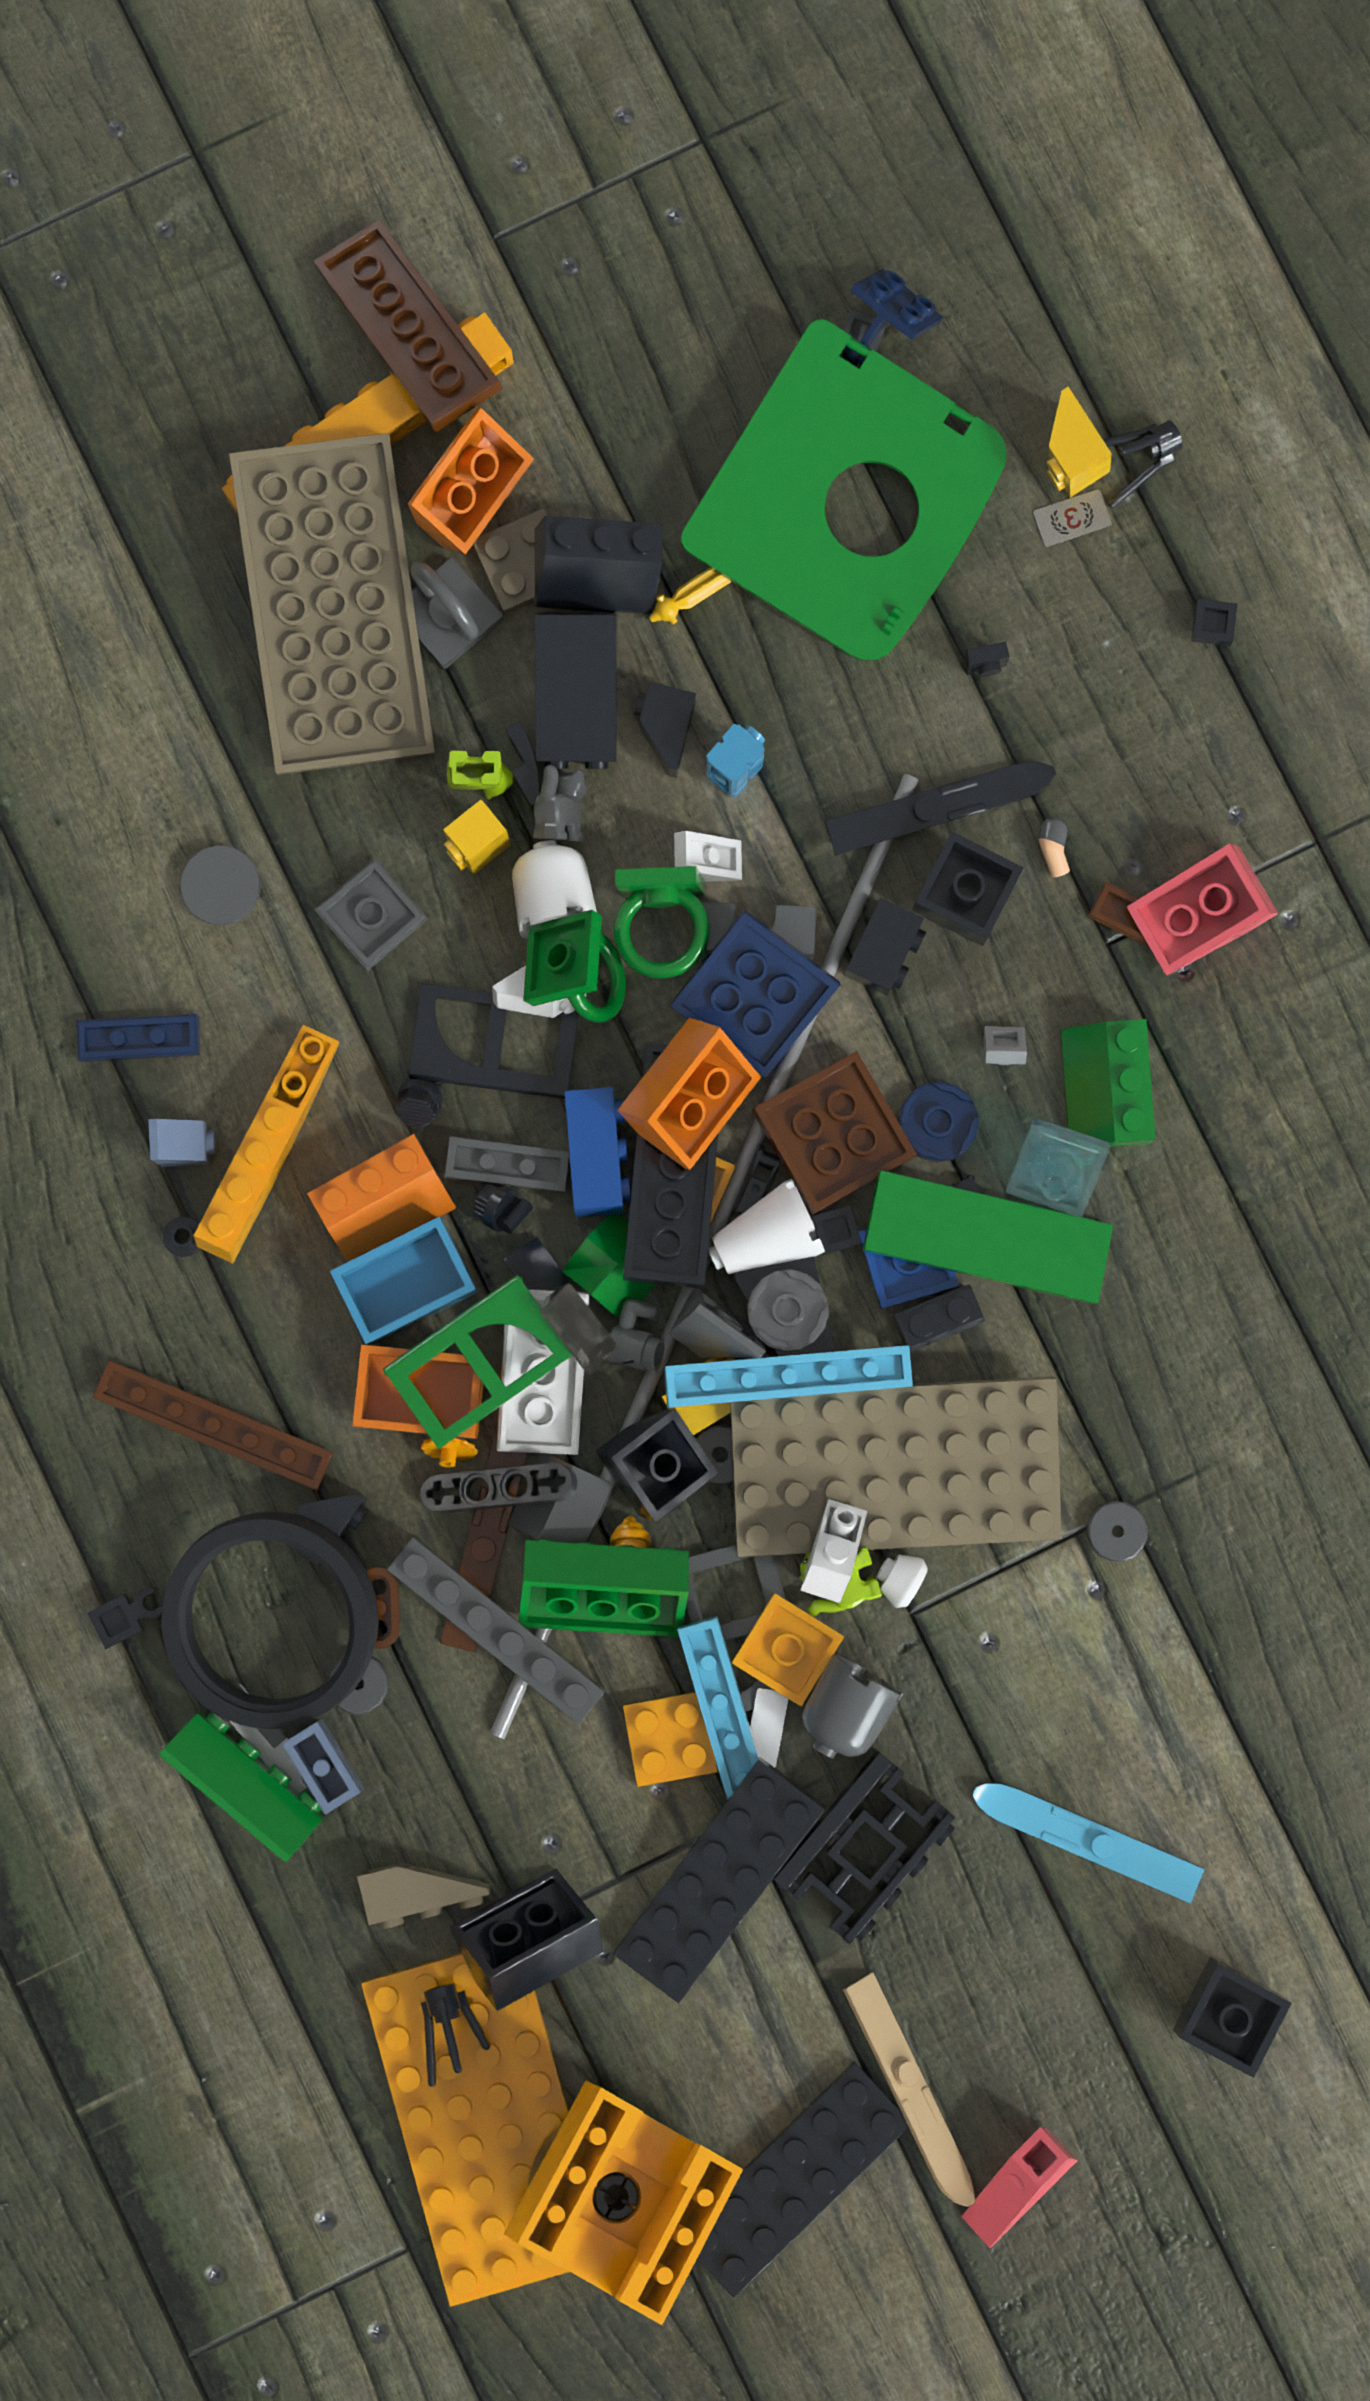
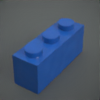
[565,1087,631,1218]

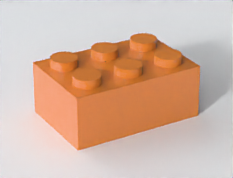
[352,1345,483,1439]

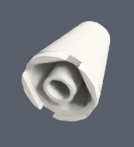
[708,1179,825,1274]

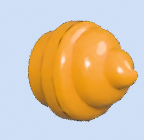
[610,1516,651,1548]

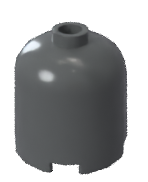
[802,1654,903,1759]

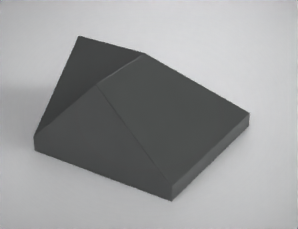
[668,1288,766,1358]

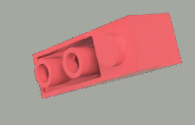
[961,2127,1078,2248]

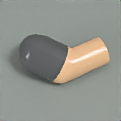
[1039,817,1070,877]

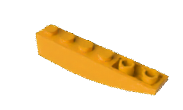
[193,1025,339,1264]

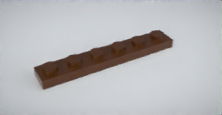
[93,1360,334,1490]

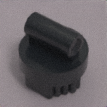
[396,1078,443,1129]
[473,1183,533,1234]

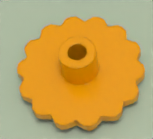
[421,1438,478,1468]

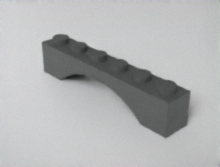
[387,1537,606,1725]

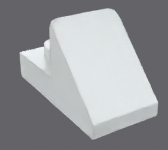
[674,831,742,882]

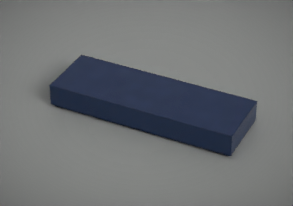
[77,1014,200,1062]

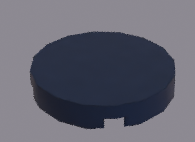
[898,1082,979,1163]

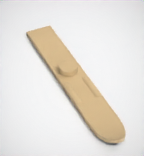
[843,1972,975,2207]

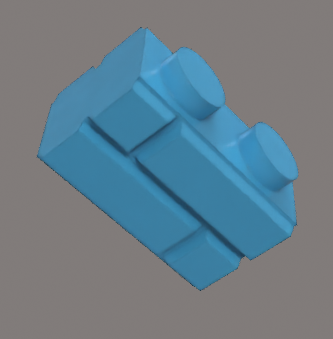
[706,724,765,798]

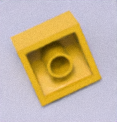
[1046,386,1112,498]

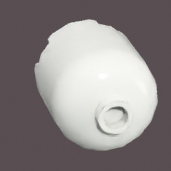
[512,840,597,940]

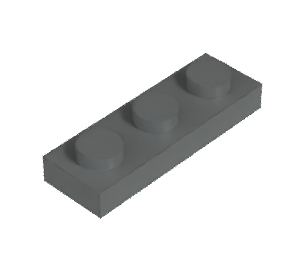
[445,1137,570,1193]

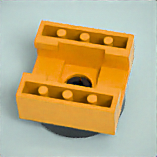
[504,2081,743,2325]

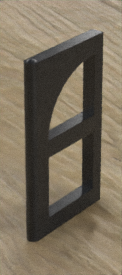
[408,983,579,1099]

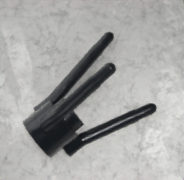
[1103,420,1183,508]
[421,1983,490,2087]

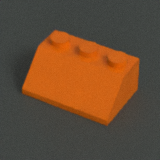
[408,407,534,555]
[618,1017,761,1170]
[307,1134,456,1262]

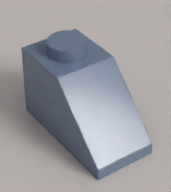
[148,1119,217,1168]

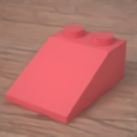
[1127,843,1279,976]

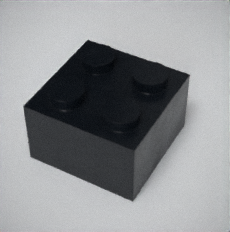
[912,831,1024,946]
[1173,1957,1292,2078]

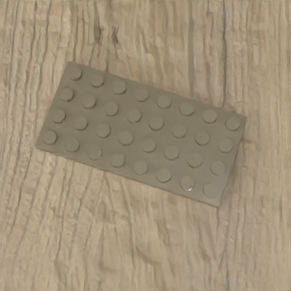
[229,433,435,775]
[730,1376,1062,1557]

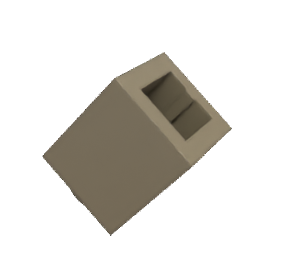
[357,1862,491,1929]

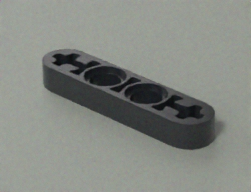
[420,1463,578,1513]

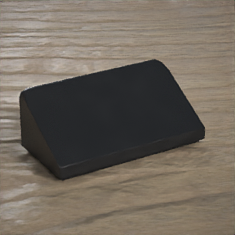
[503,1237,576,1292]

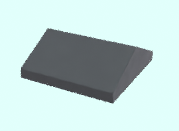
[507,1453,614,1543]

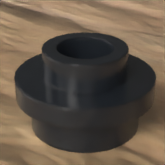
[163,1217,200,1257]

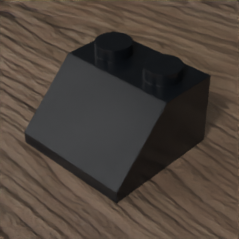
[595,1407,718,1523]

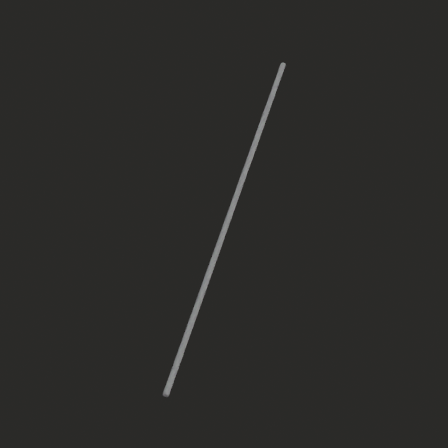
[490,774,919,1739]

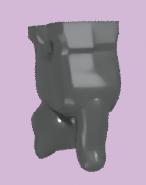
[533,765,587,842]

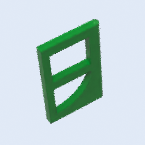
[383,1275,574,1449]

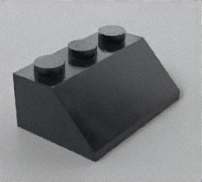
[534,516,662,614]
[450,1869,604,2011]

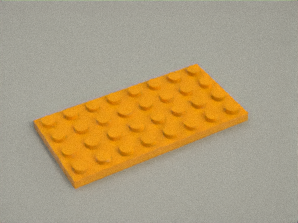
[361,1953,570,2307]

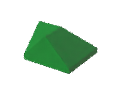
[562,1214,656,1320]

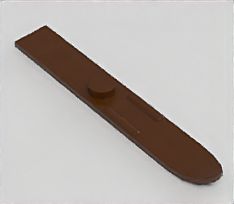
[440,1433,527,1653]

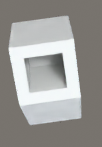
[800,1499,867,1603]

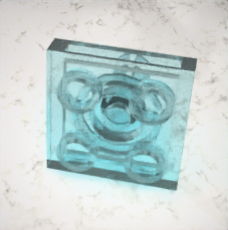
[1006,1117,1110,1217]

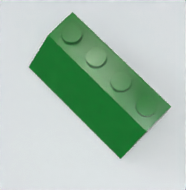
[518,1539,689,1637]
[159,1711,327,1863]

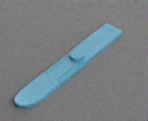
[973,1783,1204,1904]

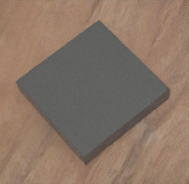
[315,858,428,971]

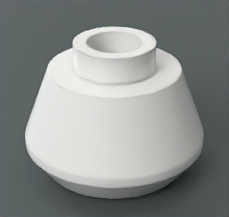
[876,1554,928,1608]

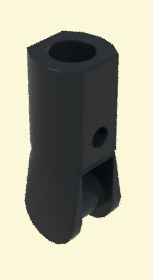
[731,1144,781,1215]

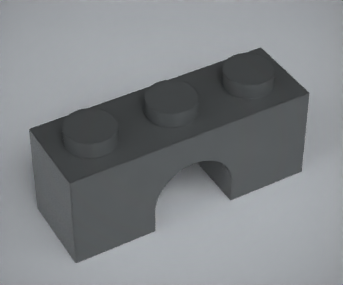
[701,902,816,962]

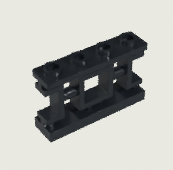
[773,1750,955,1944]

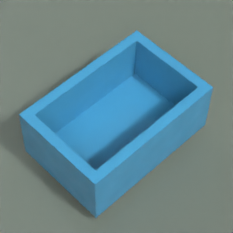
[330,1216,478,1346]

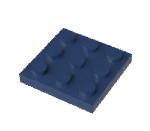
[670,909,840,1078]

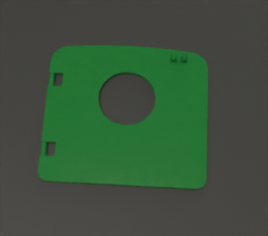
[680,319,1007,661]

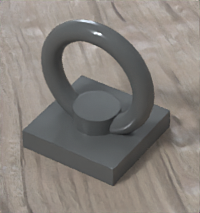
[410,557,504,670]

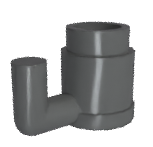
[606,1299,665,1371]

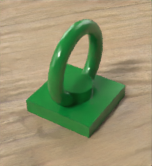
[614,866,710,979]
[523,910,626,1023]

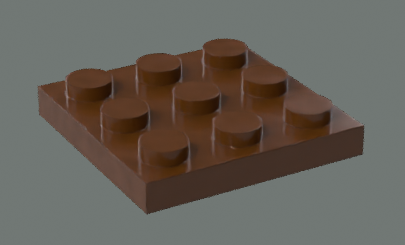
[752,1051,917,1215]

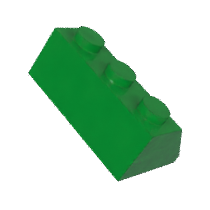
[1060,1019,1156,1150]

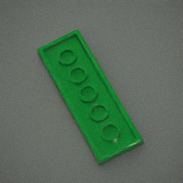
[862,1170,1113,1305]

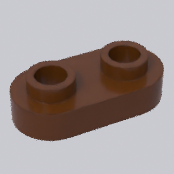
[366,1567,400,1649]

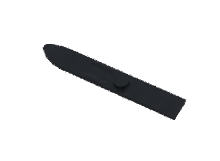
[825,762,1056,856]

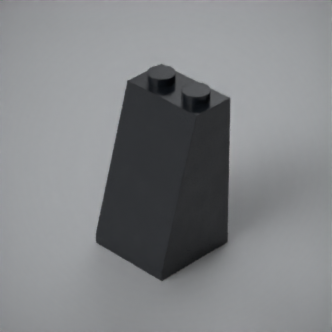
[535,612,618,769]

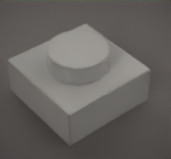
[983,1026,1027,1065]

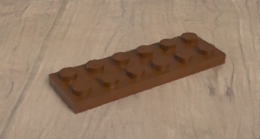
[313,219,502,433]

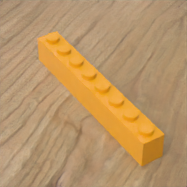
[222,312,514,515]

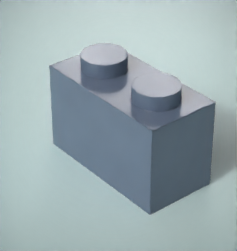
[282,1718,365,1815]

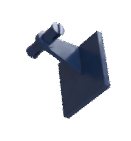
[843,269,944,366]

